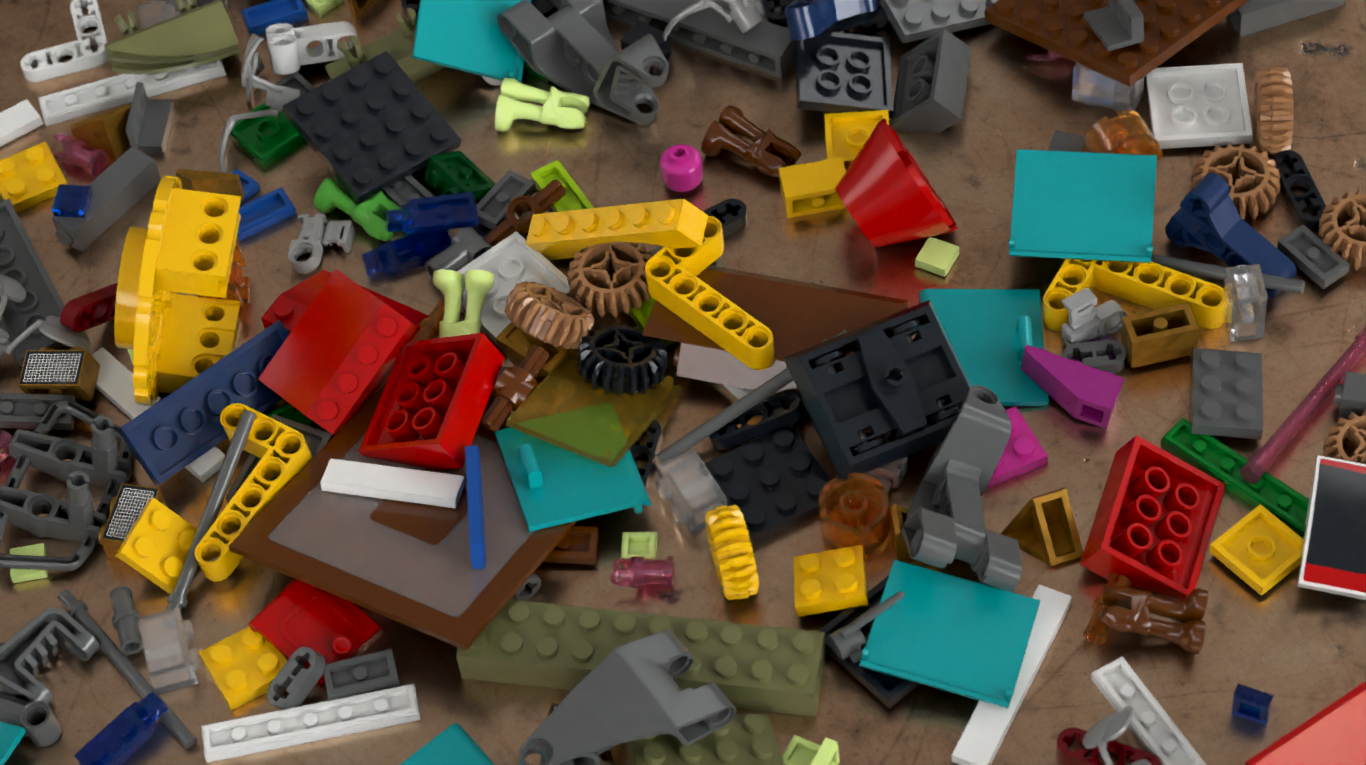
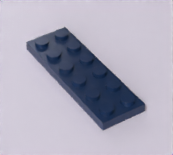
[117,320,289,486]

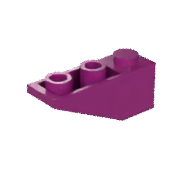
[1021,345,1124,429]

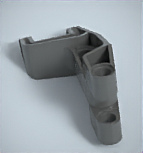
[497,0,669,124]
[901,385,1022,592]
[0,608,100,704]
[518,629,736,765]

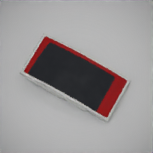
[1297,455,1366,600]

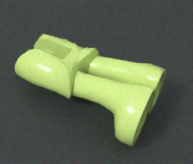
[495,78,590,132]
[433,269,495,338]

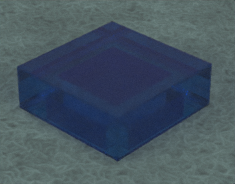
[52,184,93,218]
[1232,683,1274,725]

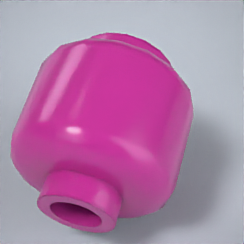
[660,144,703,192]

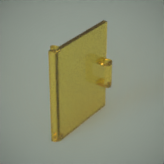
[506,349,682,467]

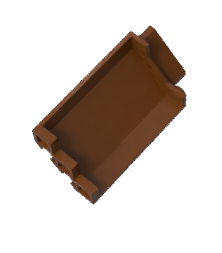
[642,266,909,399]

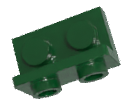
[423,150,495,217]

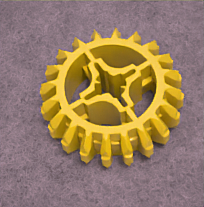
[705,505,759,601]

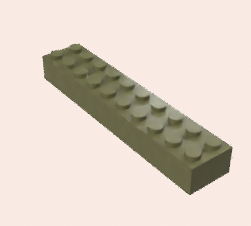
[456,599,827,717]

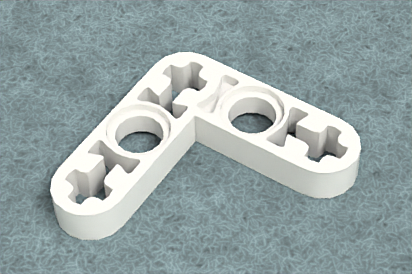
[20,0,108,82]

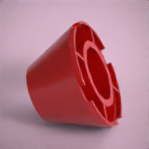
[835,118,958,248]

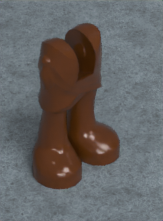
[701,105,801,178]
[1099,585,1208,654]

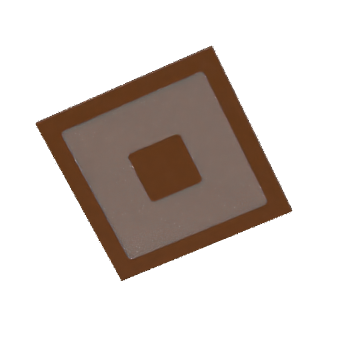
[229,382,577,651]

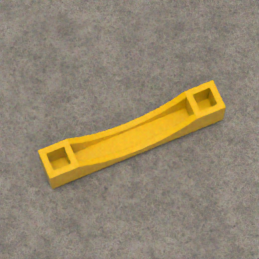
[526,199,708,260]

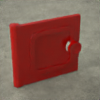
[248,579,381,688]

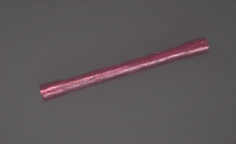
[1240,326,1366,484]

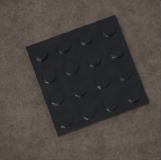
[282,51,462,204]

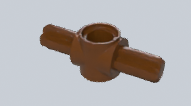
[484,180,567,247]
[480,345,549,433]

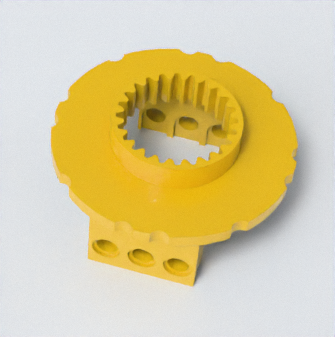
[114,175,241,406]

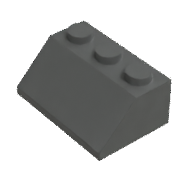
[890,28,972,133]

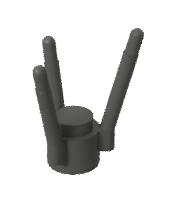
[828,591,905,664]

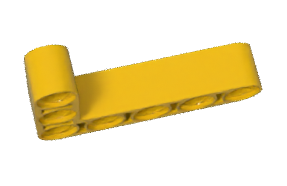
[645,216,775,370]
[1043,259,1227,332]
[195,403,313,581]

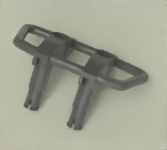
[0,400,133,571]

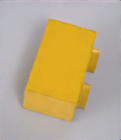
[778,157,846,218]

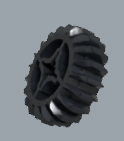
[576,323,668,397]

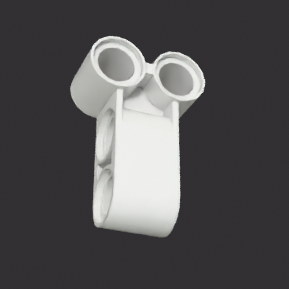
[266,21,360,75]

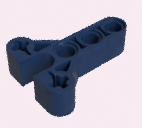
[785,0,879,40]
[1165,173,1297,298]

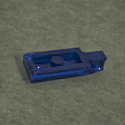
[386,192,479,234]
[362,224,452,276]
[74,691,168,765]

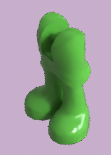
[313,176,410,242]

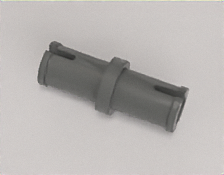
[109,587,144,655]

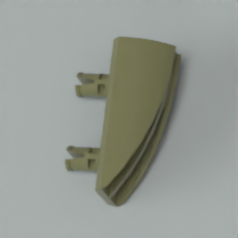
[104,0,241,75]
[325,8,449,83]

